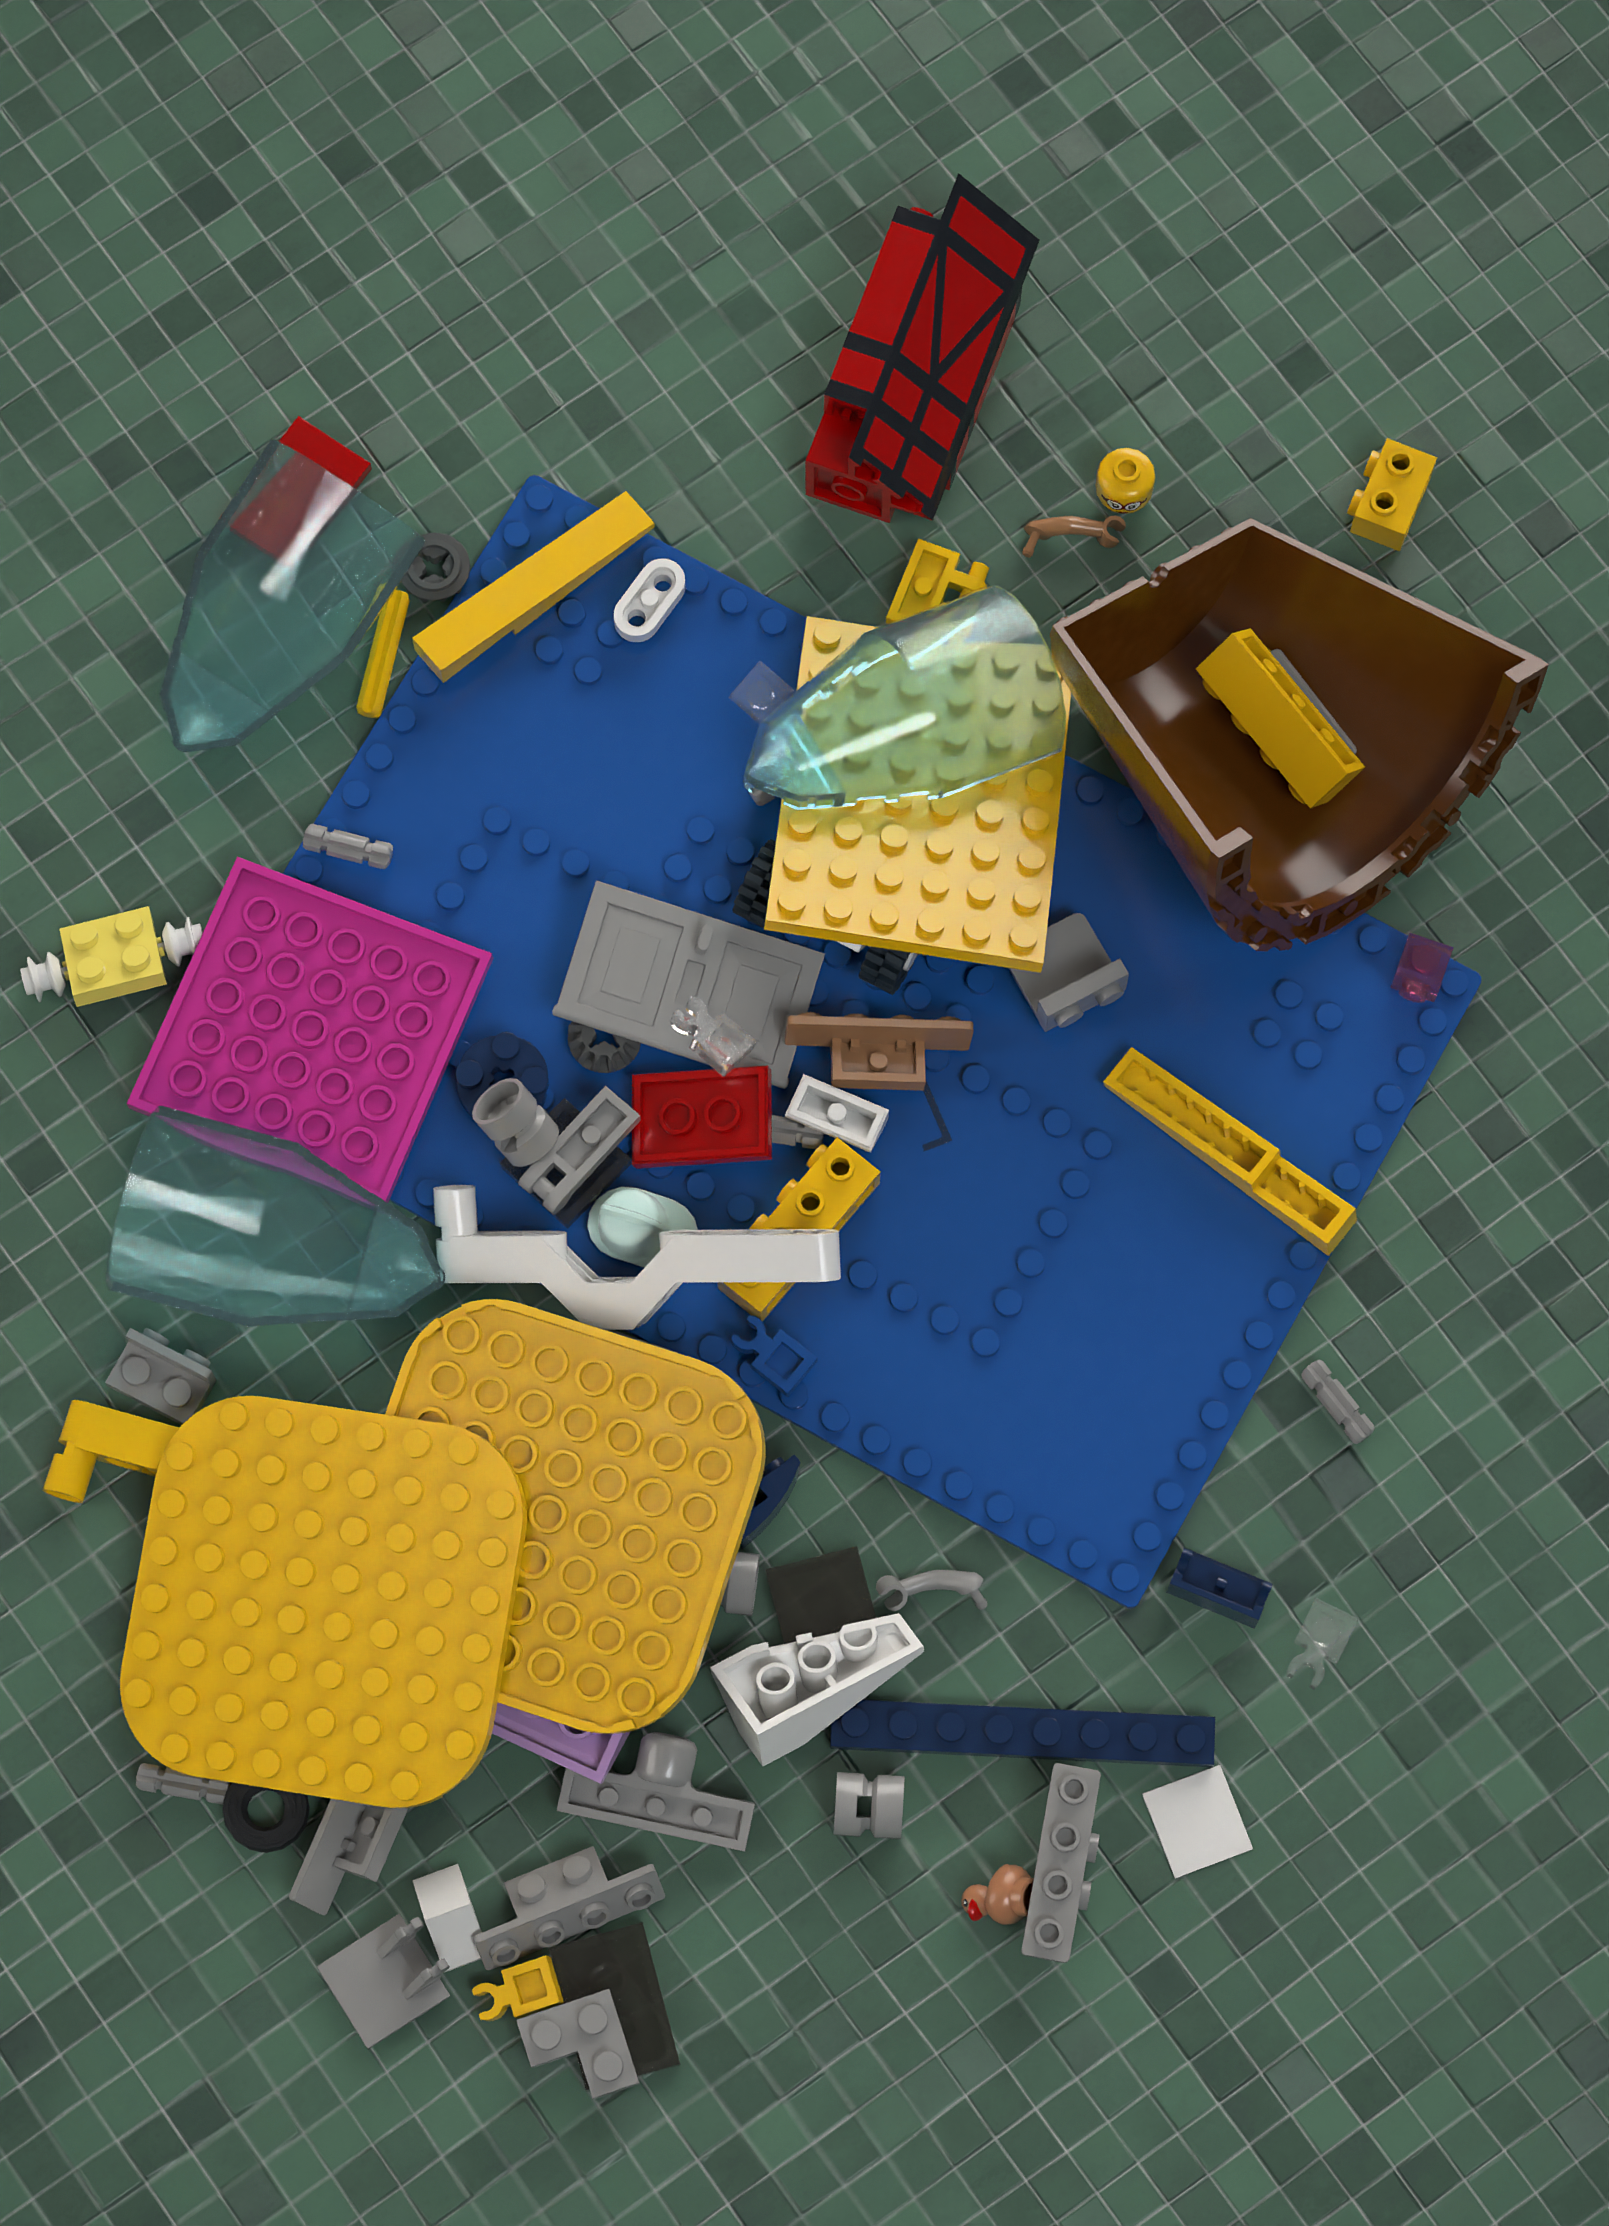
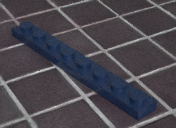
[830,1700,1215,1767]

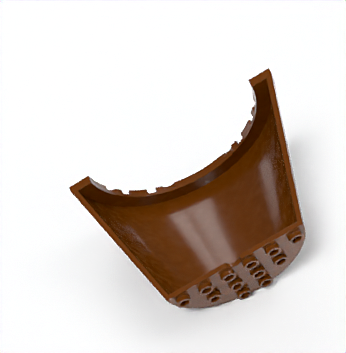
[1050,518,1549,952]

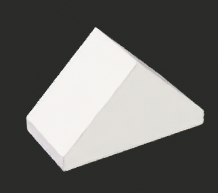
[412,1864,482,1972]

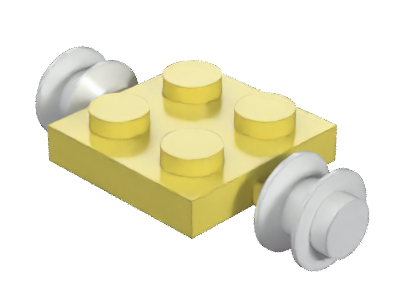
[20,906,203,1007]

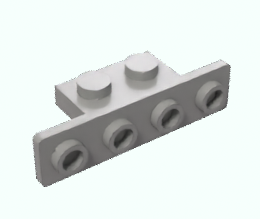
[1021,1763,1101,1963]
[289,1799,408,1915]
[473,1846,665,1970]

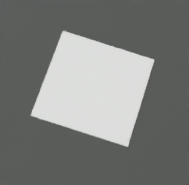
[1142,1765,1253,1878]

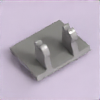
[317,1914,451,2050]

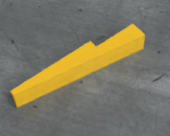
[412,491,655,683]
[1103,1047,1357,1256]

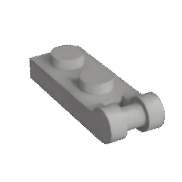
[518,1086,641,1215]

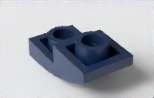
[740,1454,800,1549]

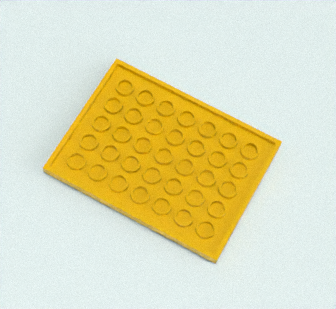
[764,616,1071,973]

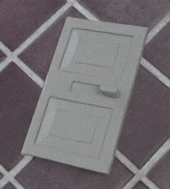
[552,880,825,1089]

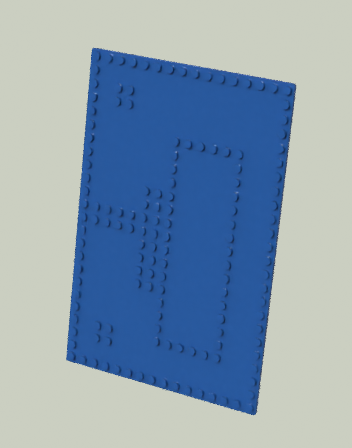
[282,475,1482,1609]

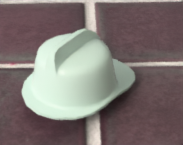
[587,1187,698,1268]

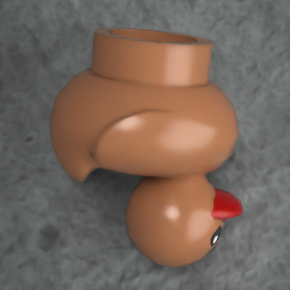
[961,1864,1034,1925]

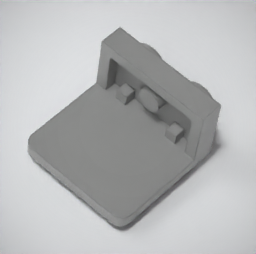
[1008,913,1129,1032]

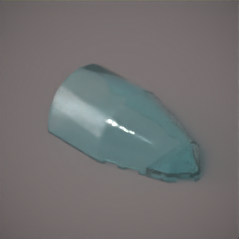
[160,438,427,752]
[743,585,1066,810]
[106,1106,445,1327]

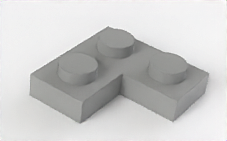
[516,1989,640,2100]

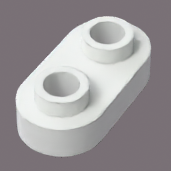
[614,558,685,642]

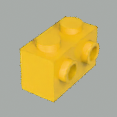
[1347,438,1437,552]

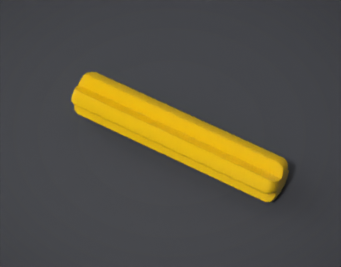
[356,589,410,718]

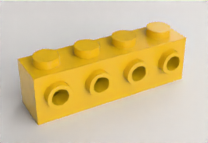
[1196,628,1365,808]
[717,1137,881,1322]

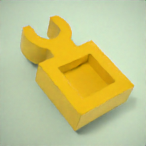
[472,1955,564,2021]

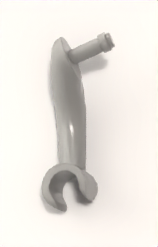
[876,1570,987,1611]

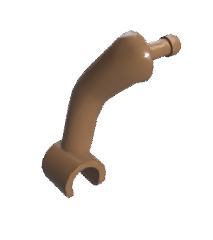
[1022,515,1126,558]

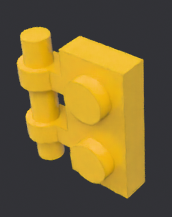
[886,538,989,640]

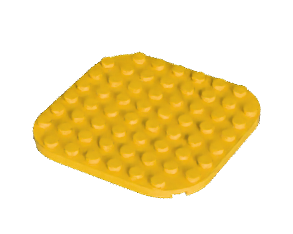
[385,1299,766,1734]
[120,1396,527,1808]

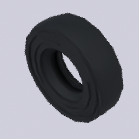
[222,1783,310,1853]

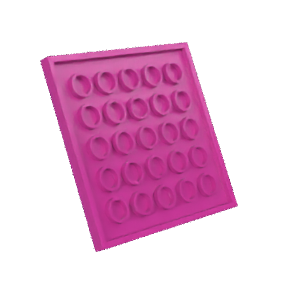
[127,856,493,1208]

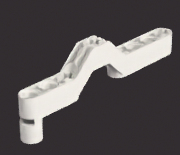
[433,1185,841,1330]

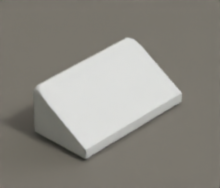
[785,1074,889,1153]

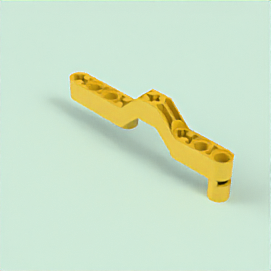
[42,1400,180,1503]

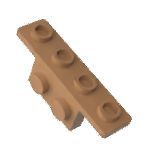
[785,1012,973,1091]

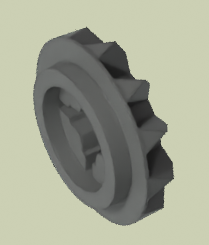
[398,533,470,603]
[568,1021,641,1073]

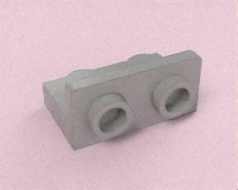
[105,1328,217,1425]

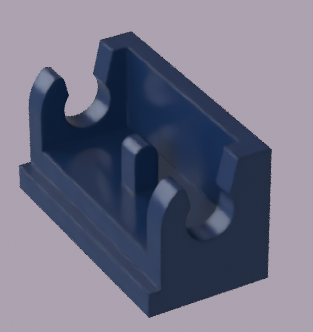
[1166,1547,1273,1629]

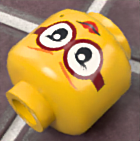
[1095,448,1155,514]

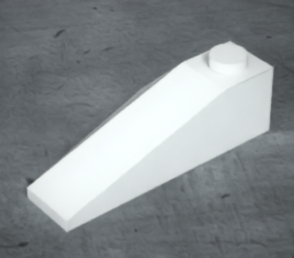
[710,1613,924,1767]

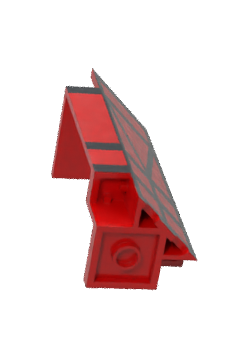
[805,173,1040,523]

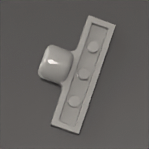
[557,1732,756,1852]

